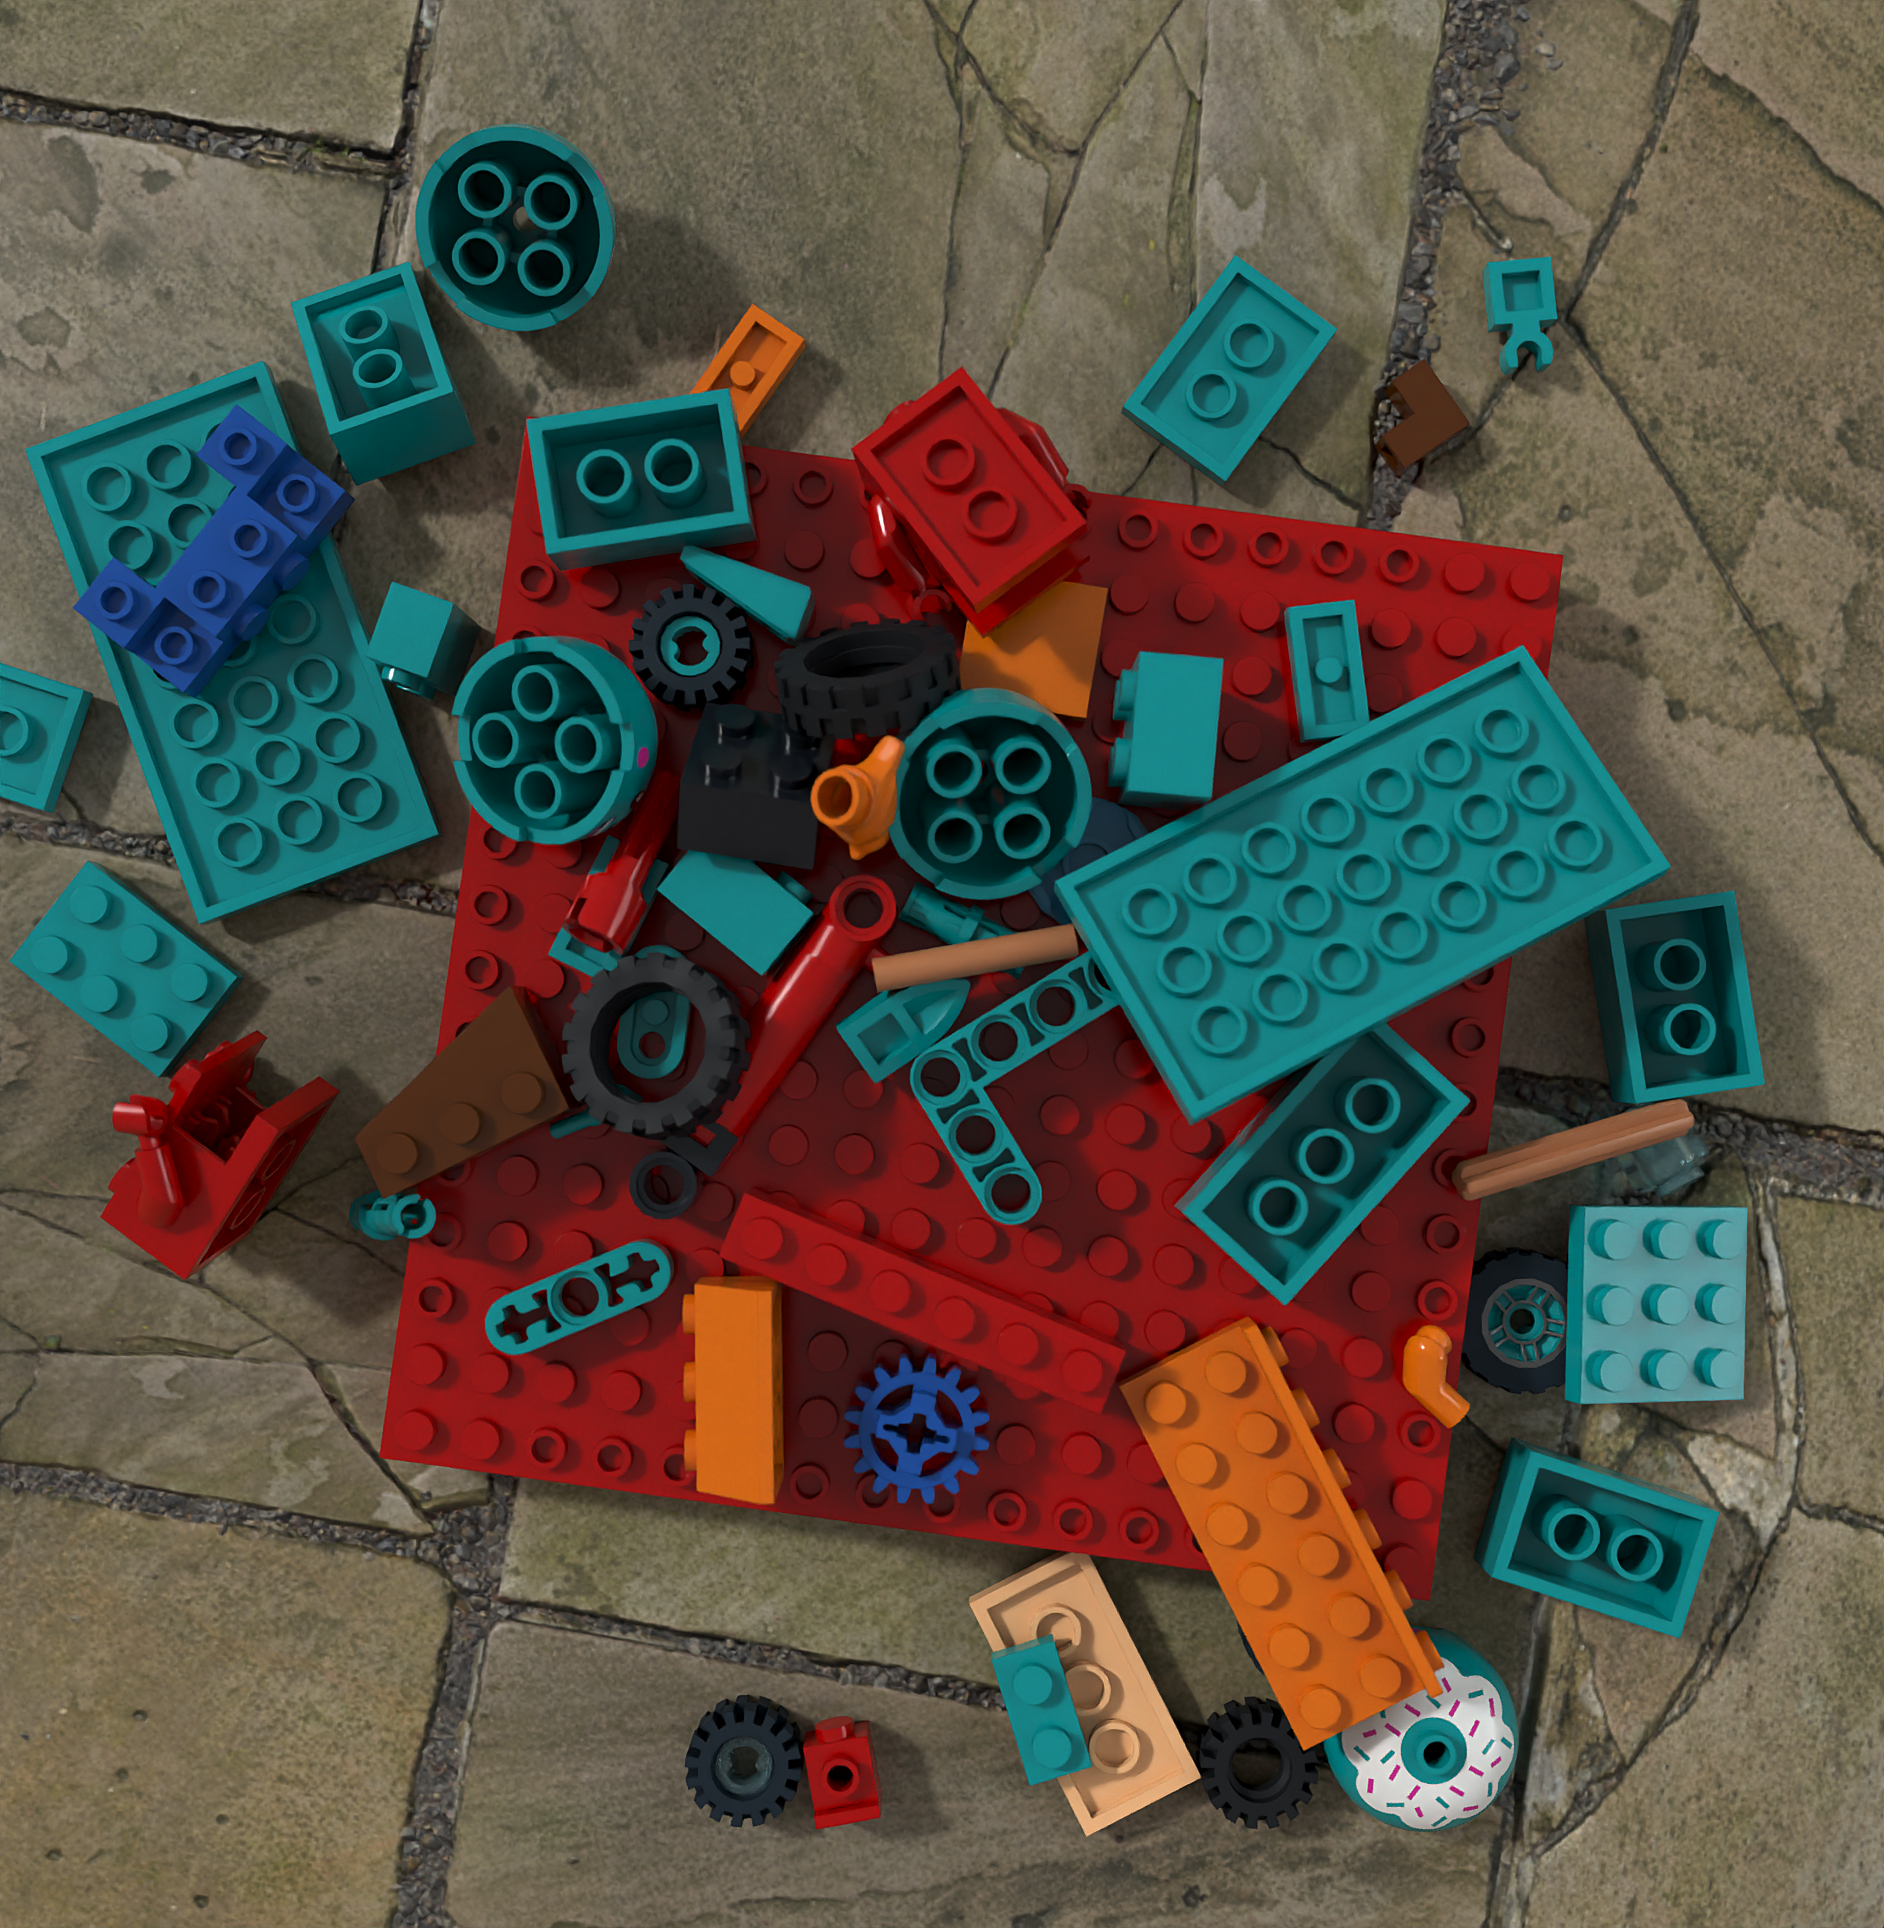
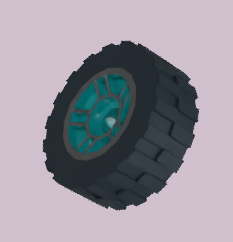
[1461,1247,1568,1394]

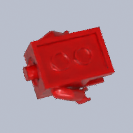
[851,367,1092,639]
[100,1030,340,1280]

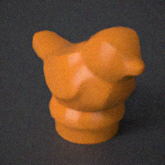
[811,736,905,860]

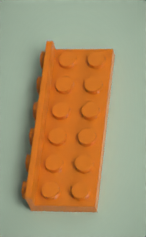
[1117,1316,1444,1750]

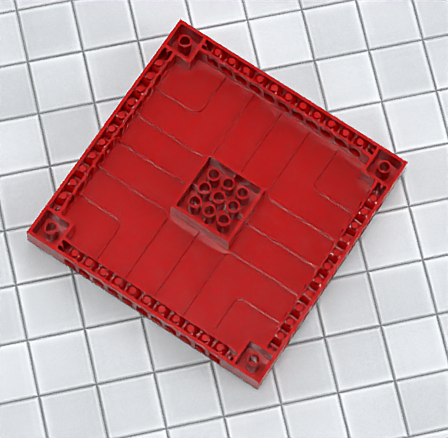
[379,416,1564,1601]

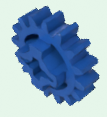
[844,1353,990,1504]

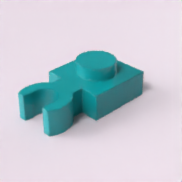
[1482,256,1557,375]

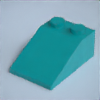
[291,261,477,486]

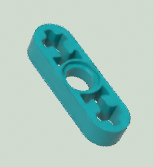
[485,1239,674,1355]

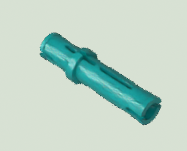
[349,1189,436,1241]

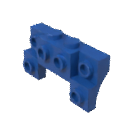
[73,404,355,698]

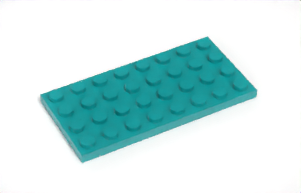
[25,361,444,925]
[1054,645,1671,1126]

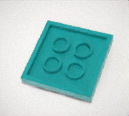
[1565,1204,1748,1404]

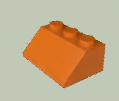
[683,1276,784,1504]

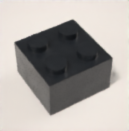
[677,702,838,870]

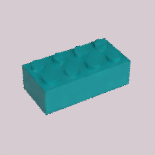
[1174,1023,1471,1306]

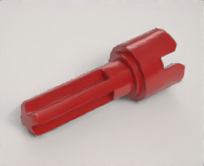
[562,771,681,956]

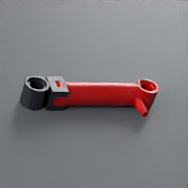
[629,874,906,1219]

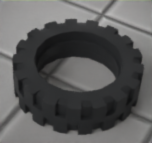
[774,619,962,739]
[562,952,751,1140]

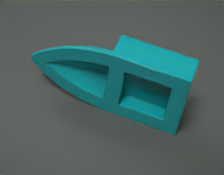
[835,978,970,1084]

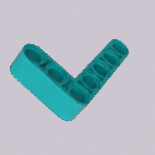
[910,951,1119,1225]

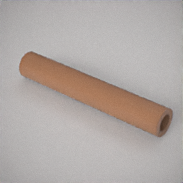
[872,924,1079,992]

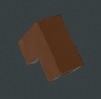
[1375,359,1470,478]

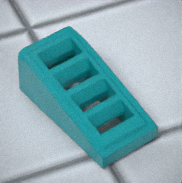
[680,544,816,647]

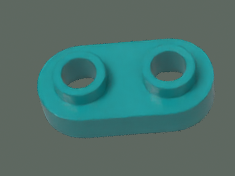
[617,945,692,1079]

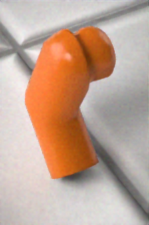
[1402,1325,1470,1428]

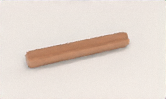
[1452,1098,1695,1201]

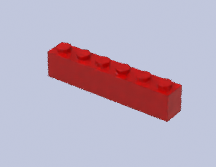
[718,1187,1126,1415]

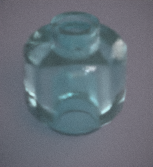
[1615,1101,1709,1199]

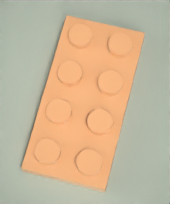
[969,1551,1201,1837]

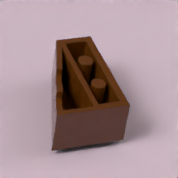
[354,985,582,1199]

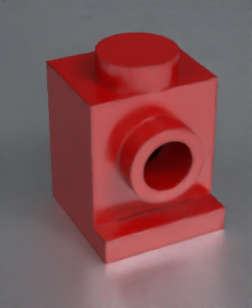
[803,1716,882,1830]

